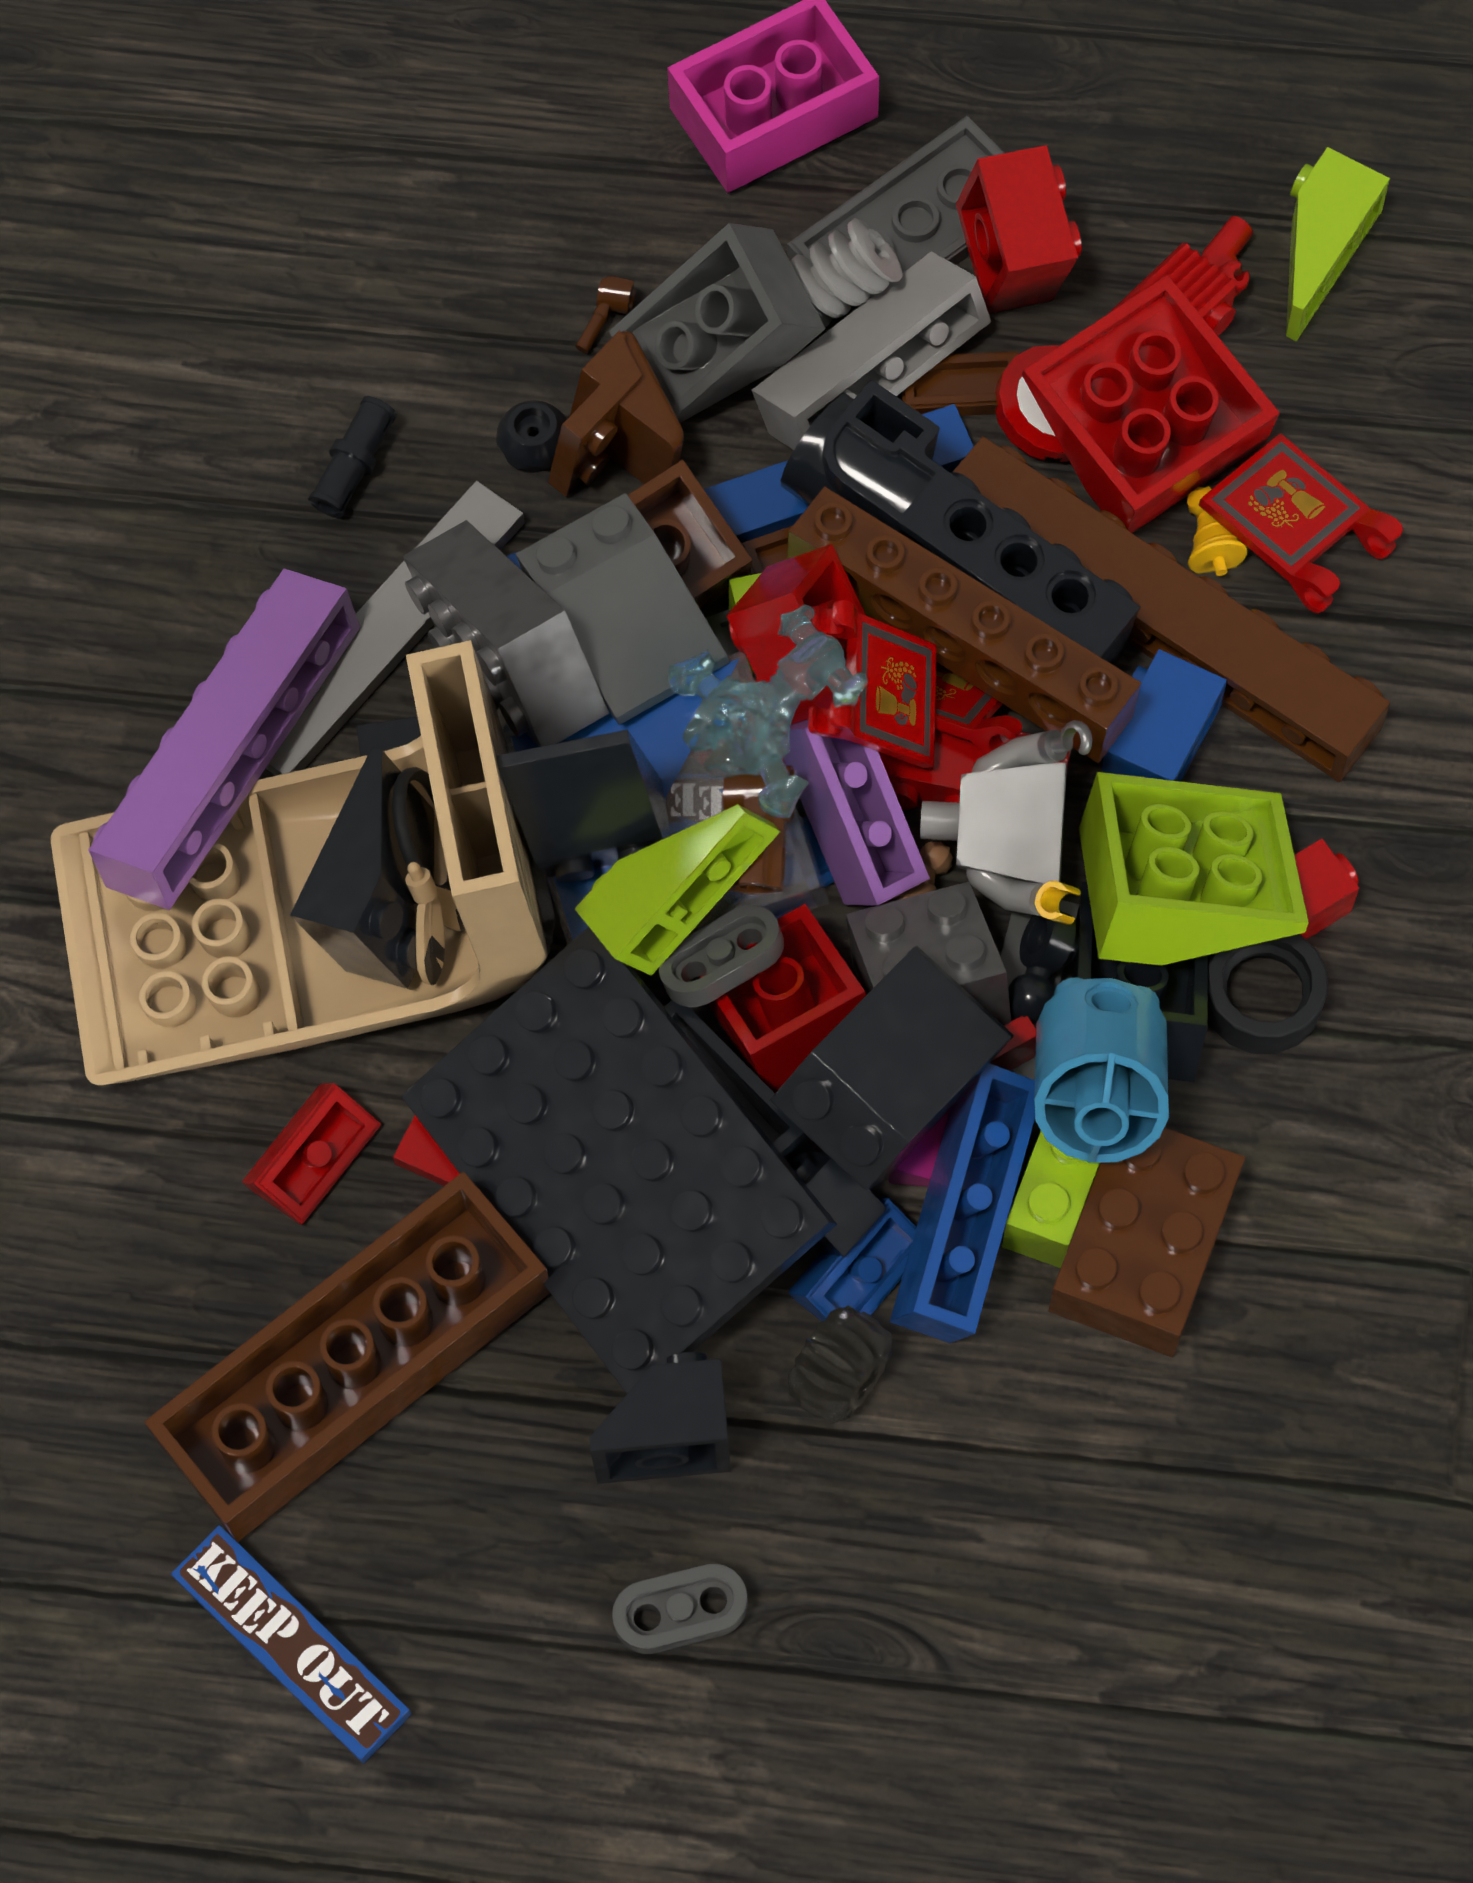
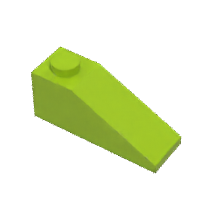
[1286,147,1390,341]
[575,804,781,976]

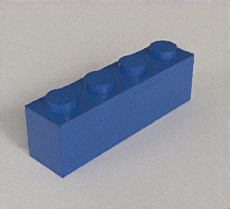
[890,1064,1035,1343]

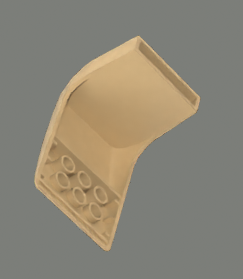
[51,640,548,1085]

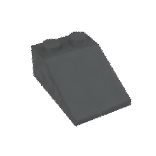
[609,223,826,423]
[516,493,730,725]

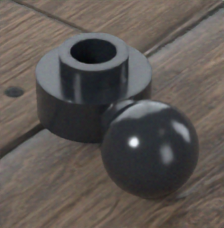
[1008,911,1080,1024]

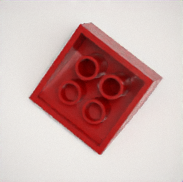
[1022,275,1280,533]

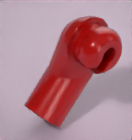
[1201,216,1253,297]

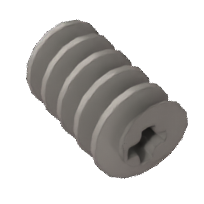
[791,218,903,327]

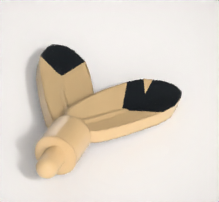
[405,862,465,985]

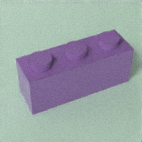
[772,719,930,906]

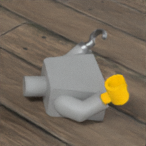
[920,720,1092,925]

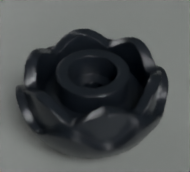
[496,400,567,472]

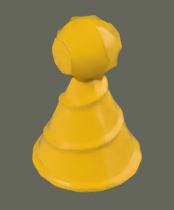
[1187,486,1248,576]

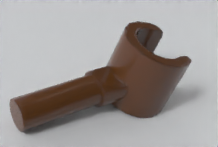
[575,276,636,354]

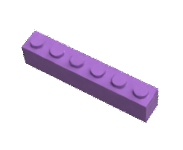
[88,569,360,910]

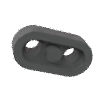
[659,905,784,1007]
[612,1564,748,1654]

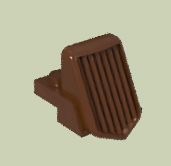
[548,330,684,497]

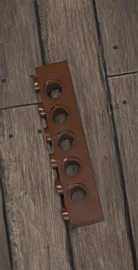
[787,486,1142,764]

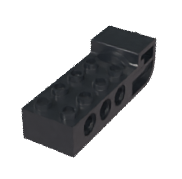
[780,381,1141,665]

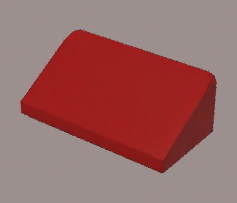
[242,1083,381,1225]

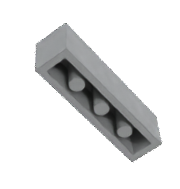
[752,251,991,450]

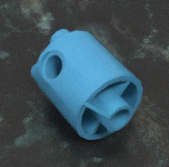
[1034,977,1169,1163]

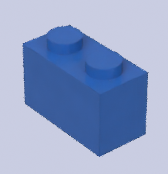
[1101,649,1227,782]

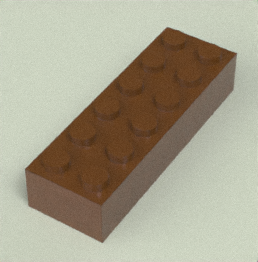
[144,1171,550,1542]

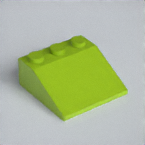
[1079,772,1309,966]

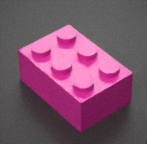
[667,0,879,193]

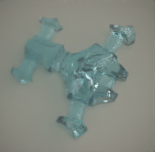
[667,604,868,818]

